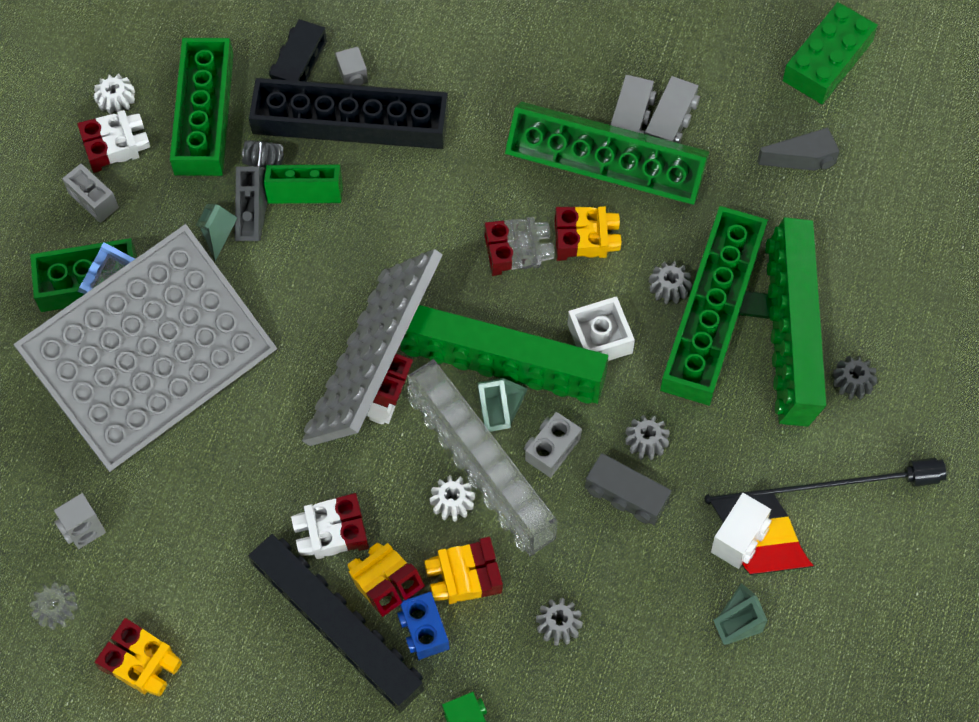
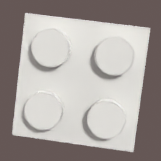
[567,296,635,361]
[711,493,772,569]

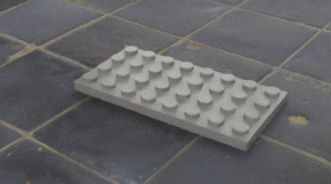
[302,249,443,446]

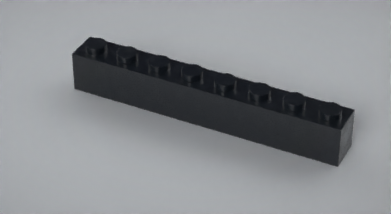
[248,534,424,713]

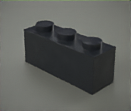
[269,19,327,82]

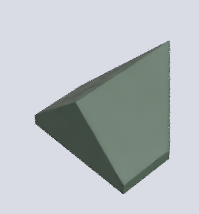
[196,204,237,262]
[477,378,528,432]
[713,583,768,645]

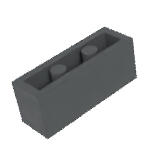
[585,453,672,526]

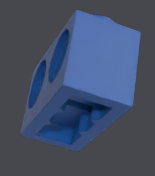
[397,592,450,660]

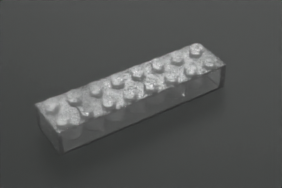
[407,359,557,556]

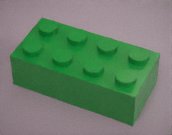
[782,2,878,105]
[30,238,137,312]

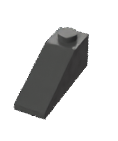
[757,127,840,171]
[235,166,267,241]

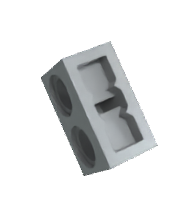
[62,164,119,223]
[524,412,582,478]
[54,493,106,550]

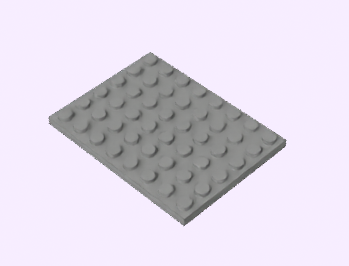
[13,224,277,472]

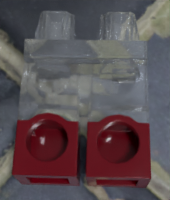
[484,217,555,276]

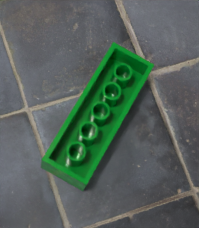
[170,38,234,176]

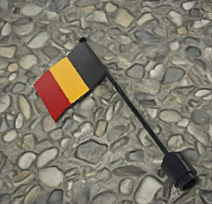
[704,457,946,575]

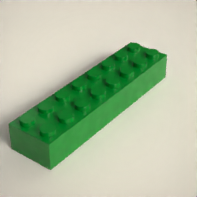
[505,102,710,205]
[660,206,768,406]
[765,217,826,427]
[401,305,608,404]

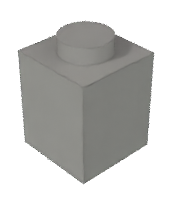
[335,46,368,86]

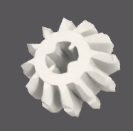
[94,73,135,115]
[430,475,475,522]

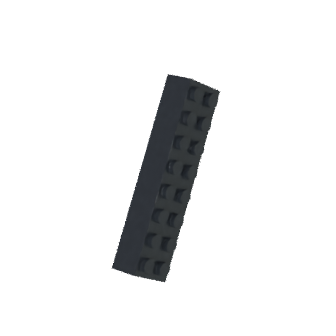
[248,78,448,149]

